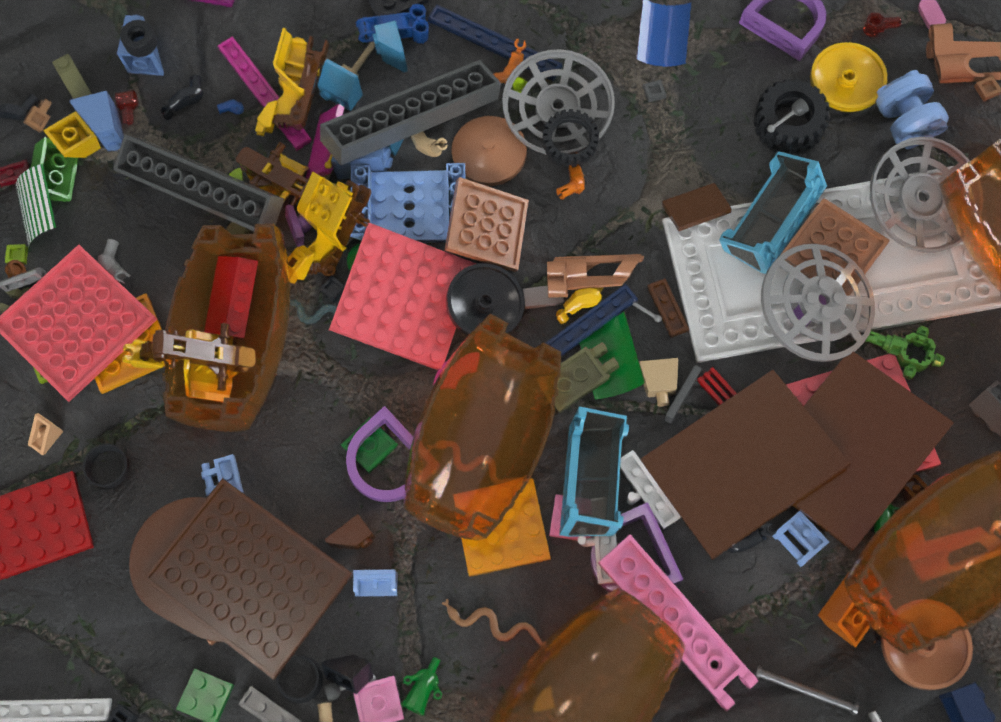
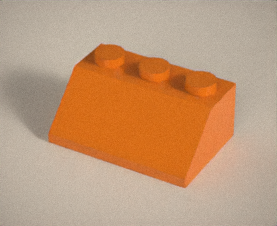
[818,565,892,647]

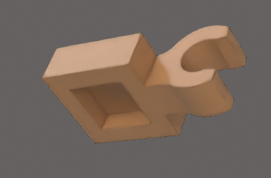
[23,99,52,133]

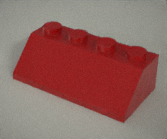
[204,256,258,340]

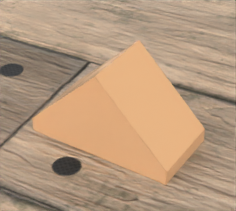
[28,413,63,455]

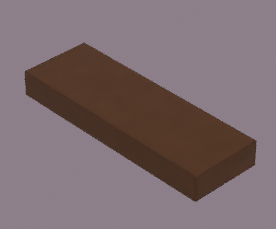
[647,278,689,338]

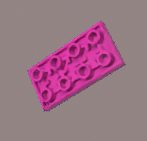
[306,104,344,179]

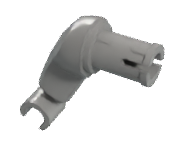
[98,239,131,284]

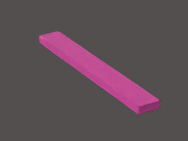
[218,36,312,151]

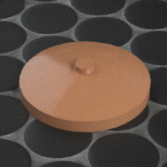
[452,116,527,186]
[881,600,973,690]

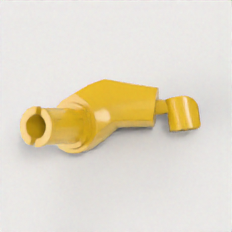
[556,287,604,324]

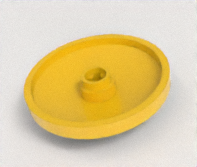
[810,42,887,112]

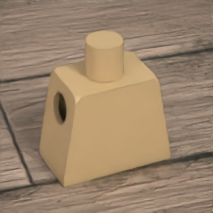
[639,358,678,407]

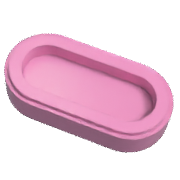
[918,0,946,29]

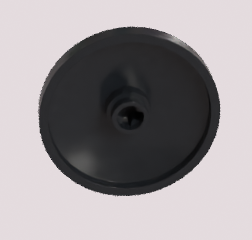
[446,263,525,341]

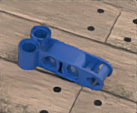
[356,4,429,43]

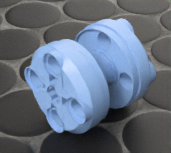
[876,70,949,149]

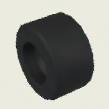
[120,20,157,57]

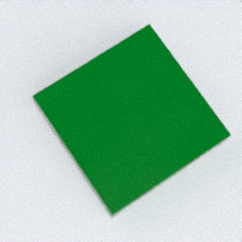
[341,417,398,474]

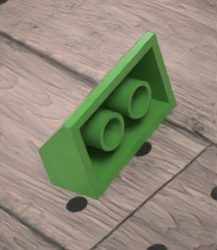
[31,137,78,201]

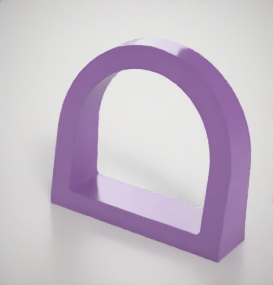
[739,0,826,61]
[346,406,439,502]
[590,502,683,599]

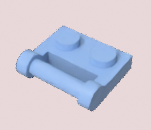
[772,511,829,567]

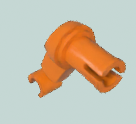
[493,39,527,85]
[556,152,585,200]

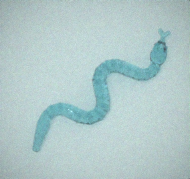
[272,299,337,324]

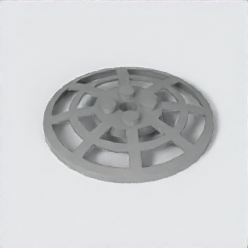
[502,49,615,154]
[870,137,983,253]
[761,244,875,362]

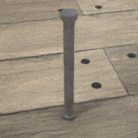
[754,665,859,715]

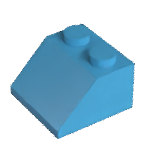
[372,21,408,72]
[318,59,363,111]

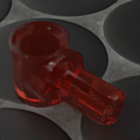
[863,12,901,37]
[115,90,138,125]

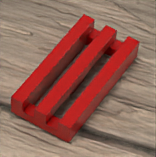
[697,367,737,405]

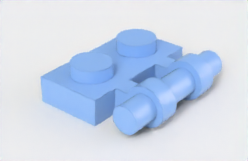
[201,454,244,497]

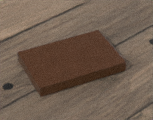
[662,183,732,231]

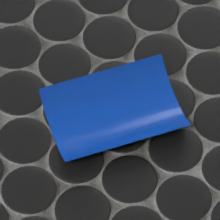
[637,0,691,67]

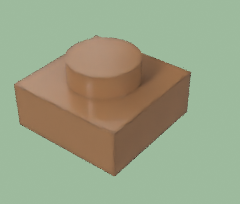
[974,76,1001,101]

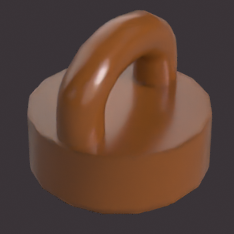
[5,260,26,278]

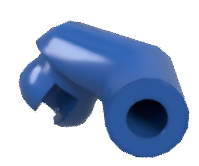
[217,100,244,115]

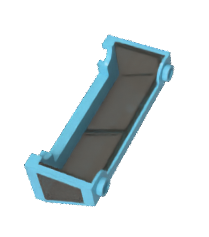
[719,151,827,274]
[559,407,629,537]

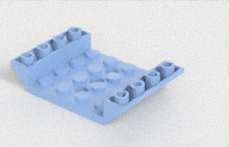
[351,163,466,243]

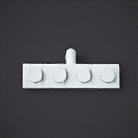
[620,450,681,530]
[578,498,617,584]

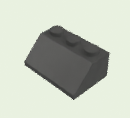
[969,380,1001,437]

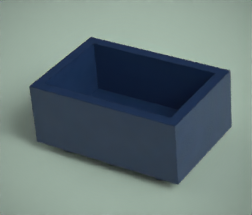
[939,683,995,722]

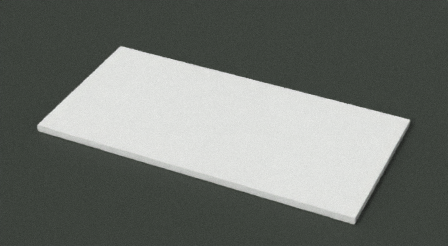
[662,166,1001,363]

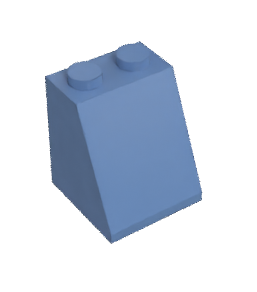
[117,15,164,75]
[70,91,124,151]
[331,146,393,179]

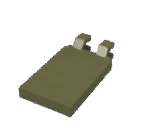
[537,342,619,413]

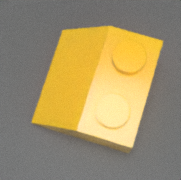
[43,111,101,158]

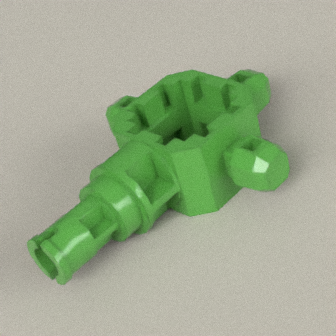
[865,326,945,380]

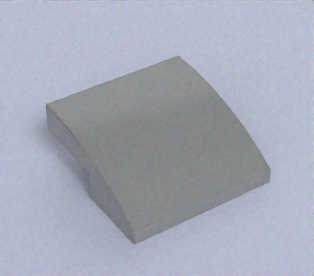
[0,267,47,292]

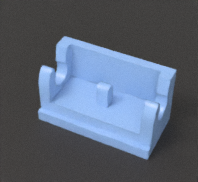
[353,570,398,597]

